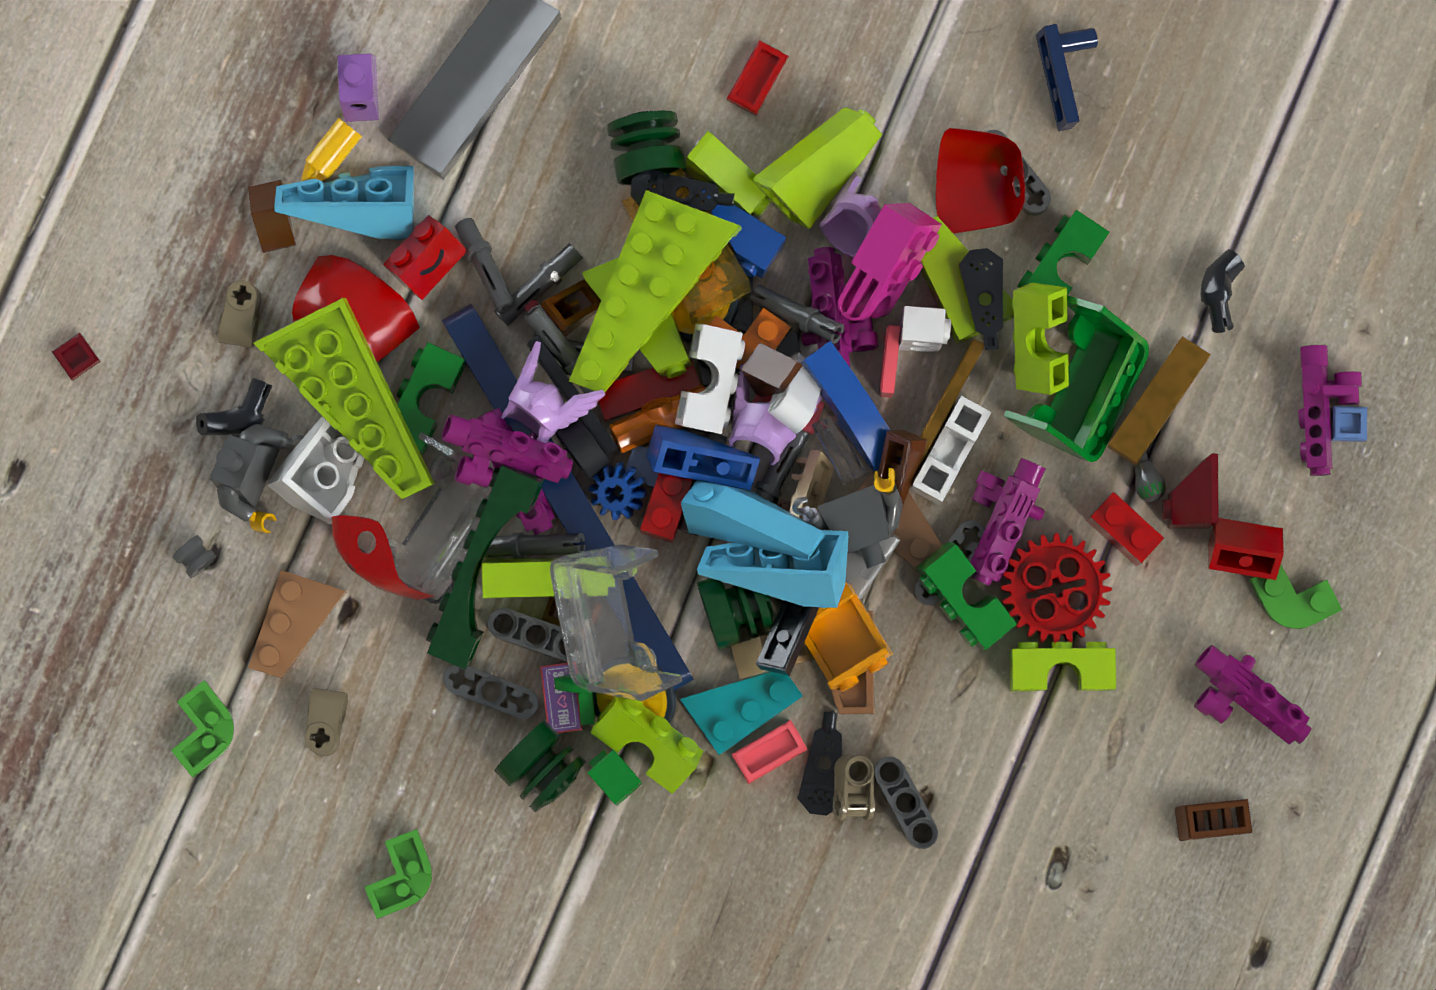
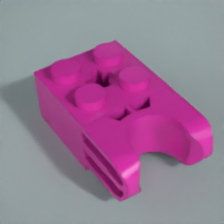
[838,203,942,321]

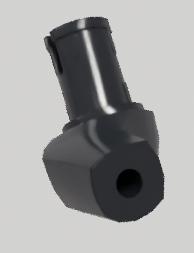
[1200,249,1245,333]
[196,378,273,435]

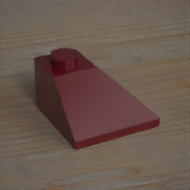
[1162,453,1219,529]

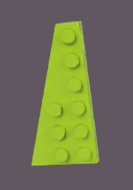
[569,190,742,393]
[253,298,435,499]

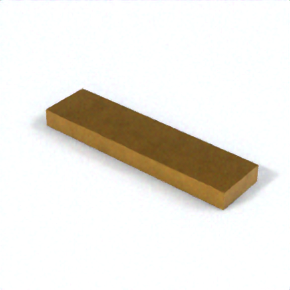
[1107,336,1211,466]
[919,339,985,466]

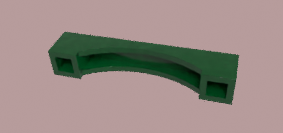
[426,465,545,670]

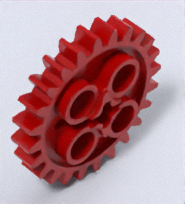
[1000,533,1112,644]

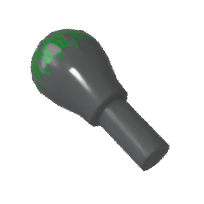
[1134,452,1166,502]

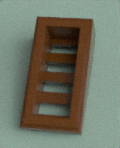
[878,430,927,504]
[1175,799,1252,841]

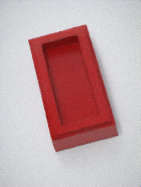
[727,40,789,116]

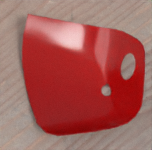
[935,128,1025,234]
[292,255,420,362]
[331,515,435,600]

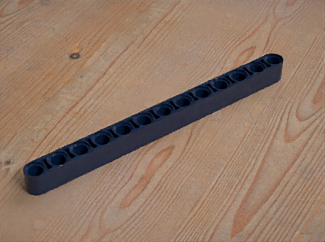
[442,303,694,691]

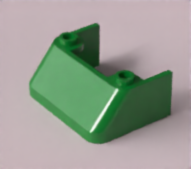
[1004,295,1149,462]

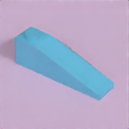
[274,166,414,240]
[681,480,825,559]
[697,530,849,608]

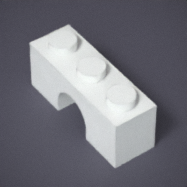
[675,324,745,434]
[910,396,991,506]

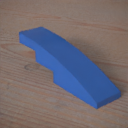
[801,341,902,472]

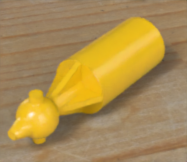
[289,117,362,184]

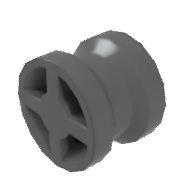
[172,535,216,578]

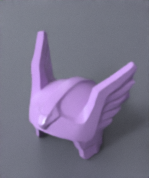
[819,171,881,258]
[501,341,605,443]
[729,364,822,465]

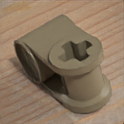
[218,280,261,348]
[305,688,348,756]
[833,754,875,821]

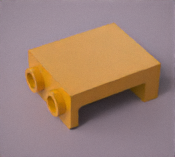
[805,582,893,692]

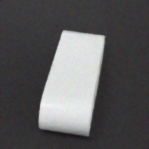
[768,352,821,434]

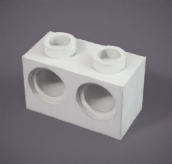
[899,306,951,353]

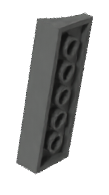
[388,0,561,180]

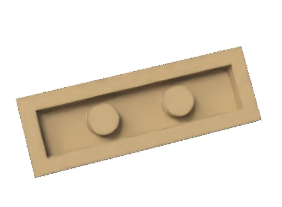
[789,450,835,520]

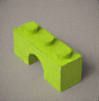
[1012,283,1069,395]
[1009,642,1116,692]
[590,689,704,794]

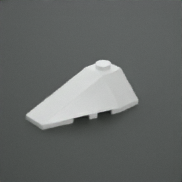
[266,416,364,524]

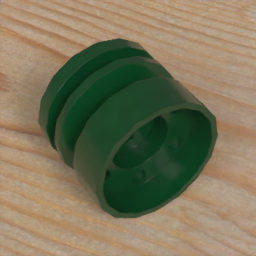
[607,110,687,186]
[697,578,773,650]
[494,720,586,812]

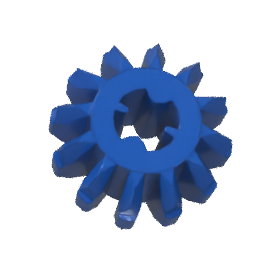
[588,462,647,520]

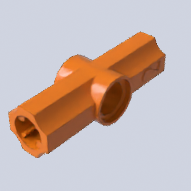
[609,385,705,453]

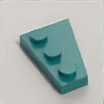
[680,672,803,755]

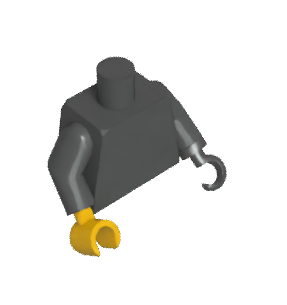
[210,424,304,533]
[792,468,903,569]

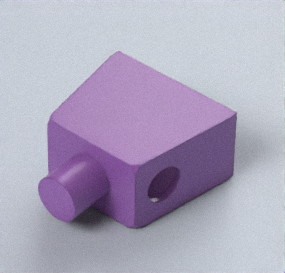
[337,54,379,122]

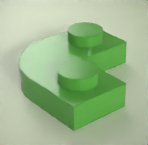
[1249,565,1342,629]
[171,680,234,777]
[365,829,432,919]

